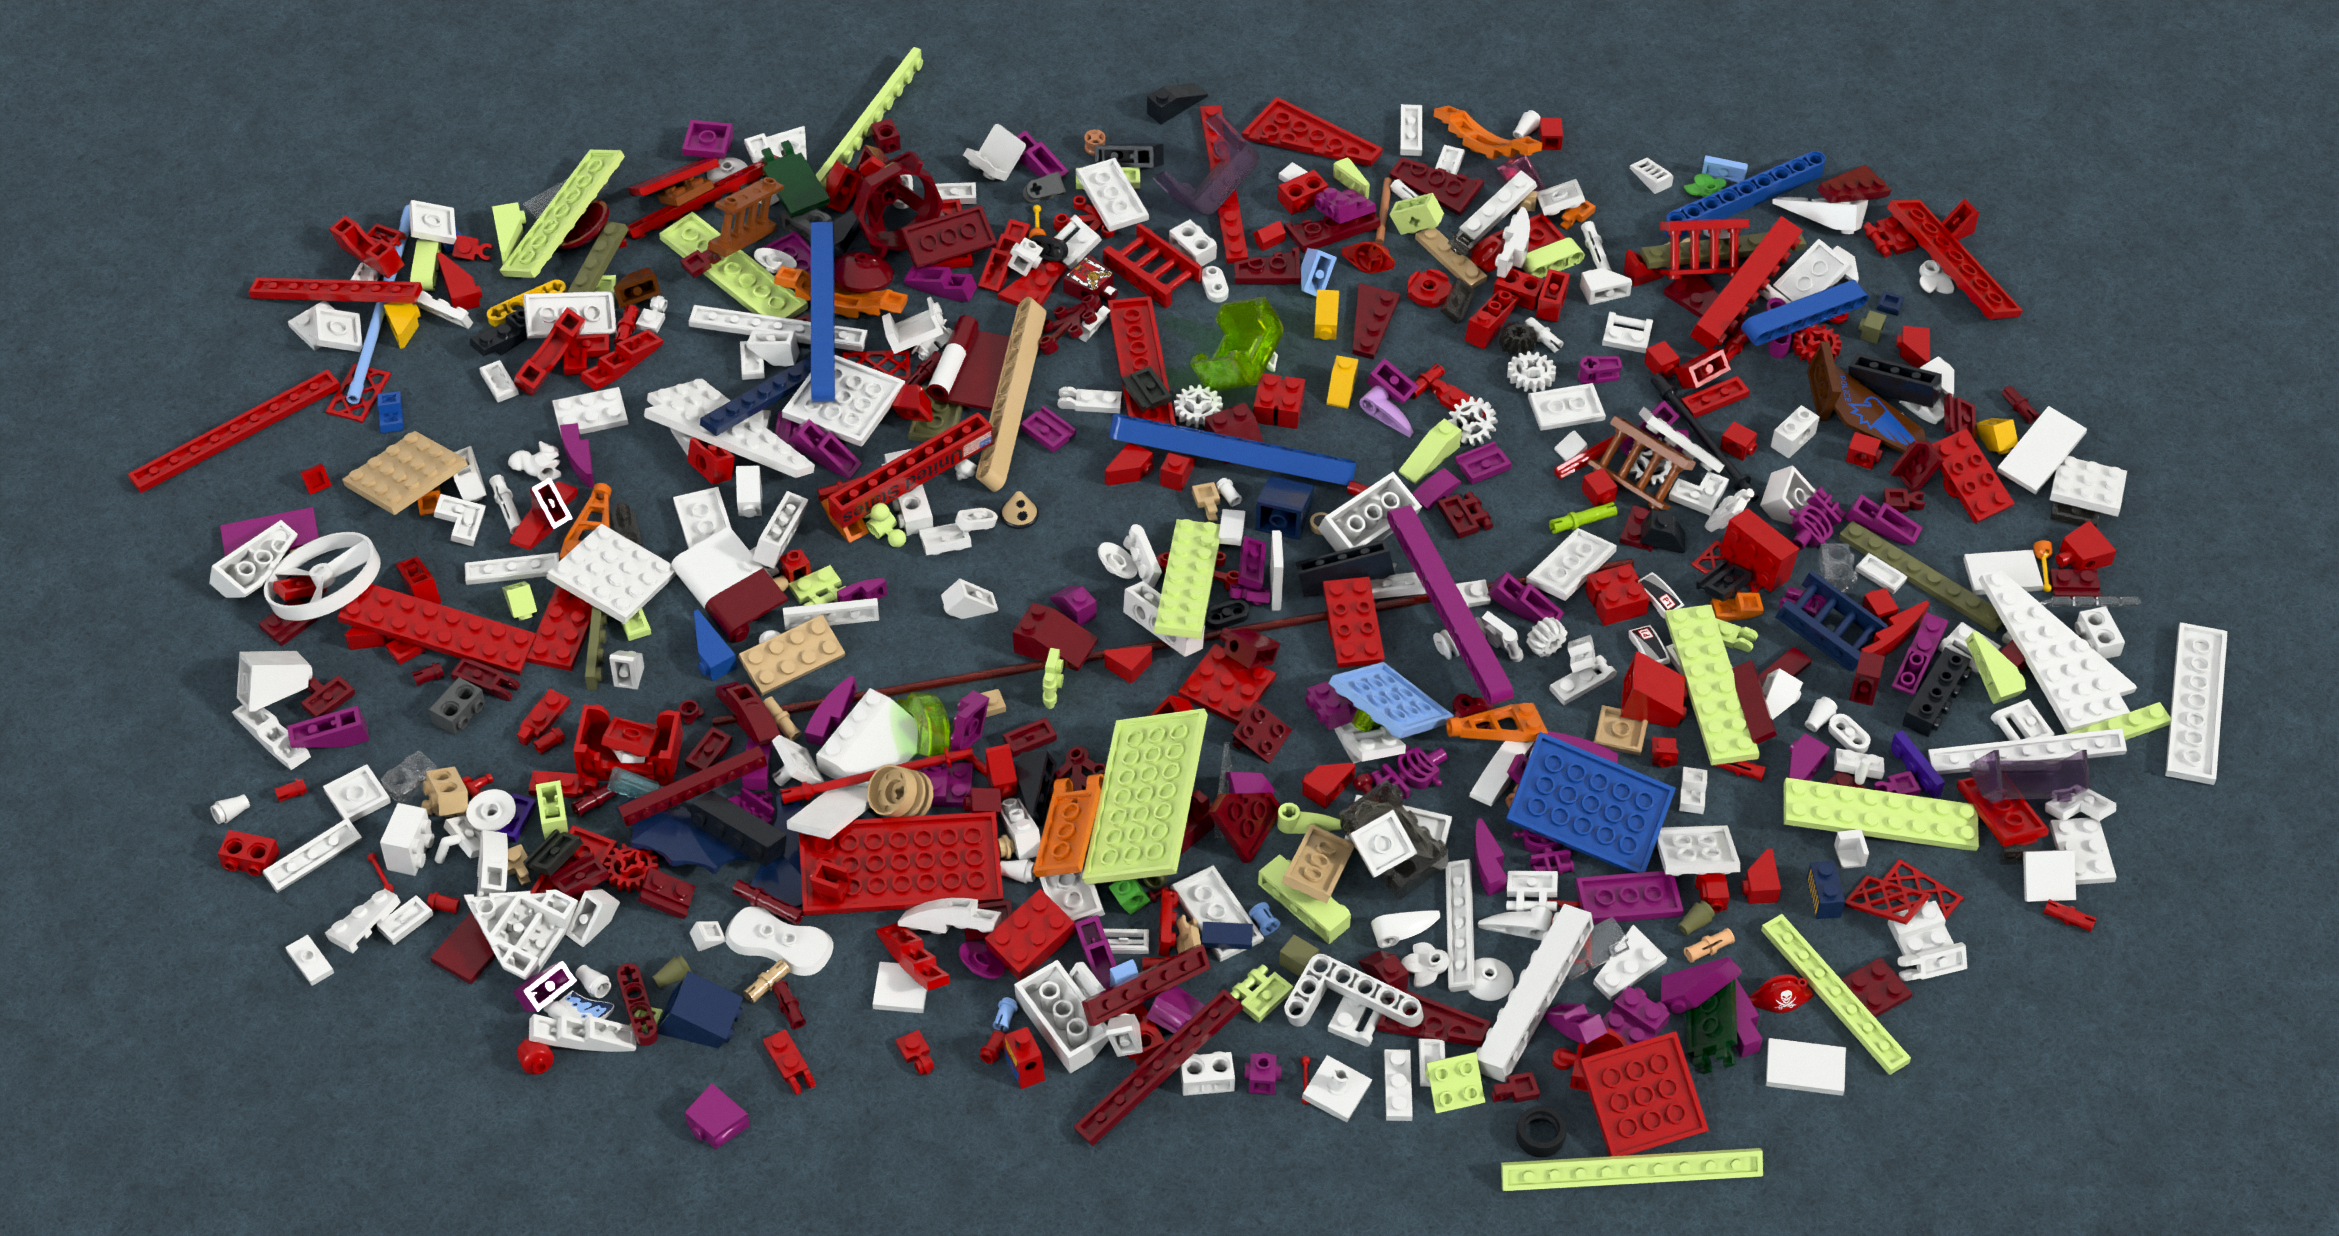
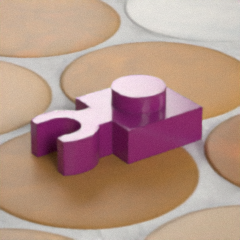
[1229,584,1271,605]
[1873,771,1921,796]

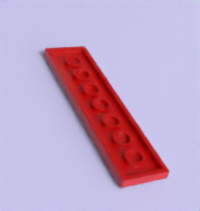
[1887,199,2023,319]
[1107,296,1176,425]
[338,584,536,675]

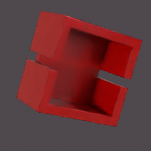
[1253,373,1305,429]
[1585,563,1649,626]

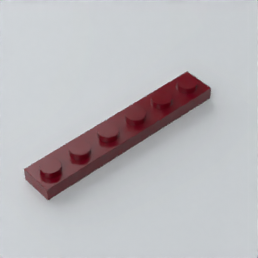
[1081,944,1211,1026]

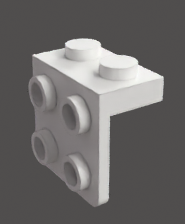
[963,124,1026,181]

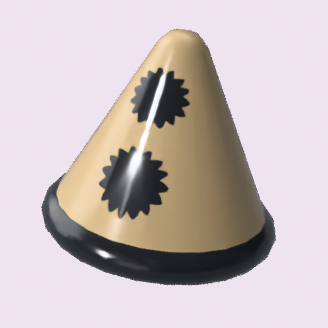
[1000,491,1039,529]

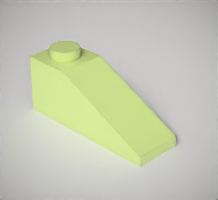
[492,202,526,265]
[1398,418,1462,484]
[1965,631,2026,704]

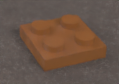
[657,177,714,207]

